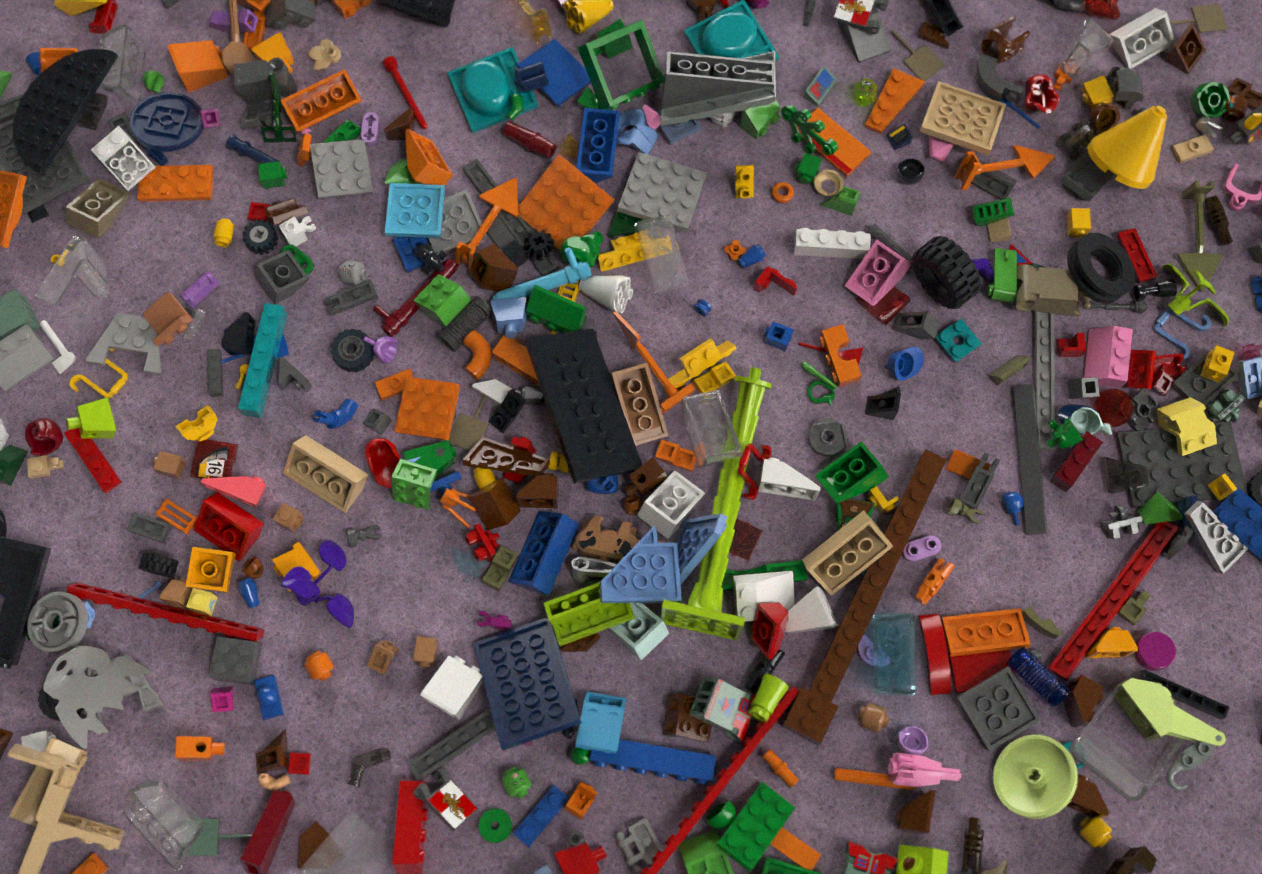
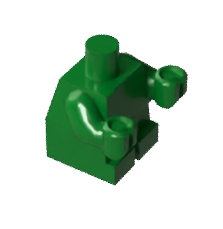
[577,87,609,110]
[1047,417,1083,449]

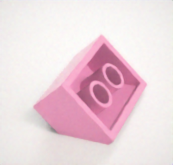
[1083,326,1133,389]

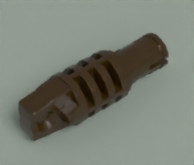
[1205,195,1233,246]

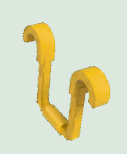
[69,349,128,398]

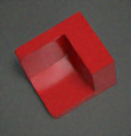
[1057,333,1086,357]

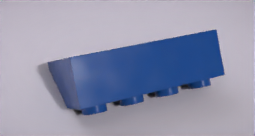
[576,108,620,184]
[509,511,579,596]

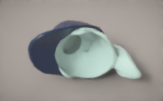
[1058,404,1112,436]

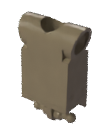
[1016,264,1092,316]

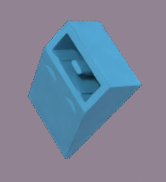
[576,692,627,754]

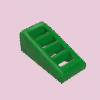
[972,198,1015,227]

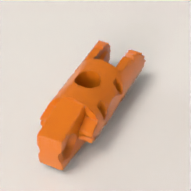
[915,558,955,605]

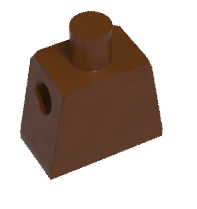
[624,457,668,498]

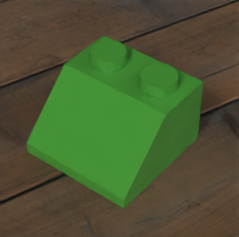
[740,100,781,140]

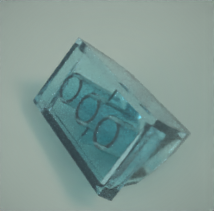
[873,613,917,696]

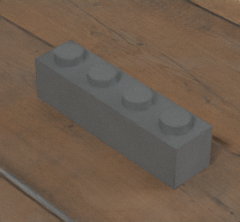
[207,348,223,397]

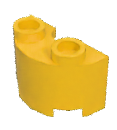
[175,405,217,442]

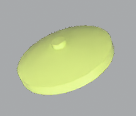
[993,735,1078,819]

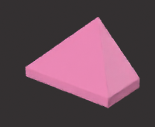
[929,135,954,161]

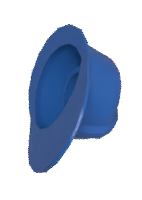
[884,346,924,381]

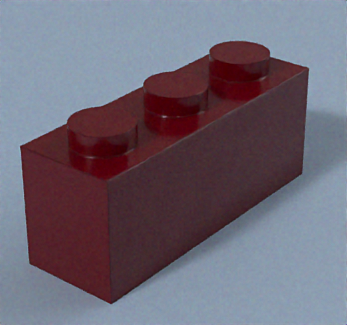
[1050,431,1103,492]

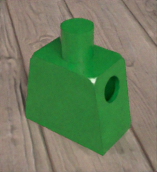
[593,18,633,59]

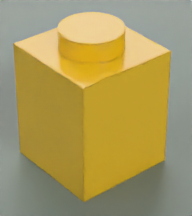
[1067,208,1091,238]

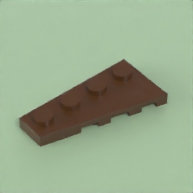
[463,437,550,476]

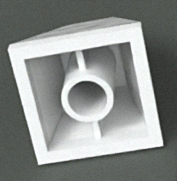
[784,586,839,634]

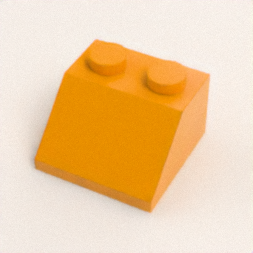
[185,547,236,593]

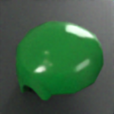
[706,799,736,830]

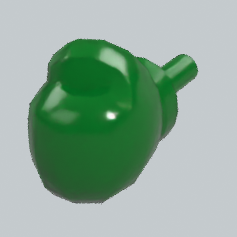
[570,747,591,765]

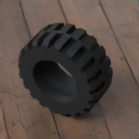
[911,236,982,309]

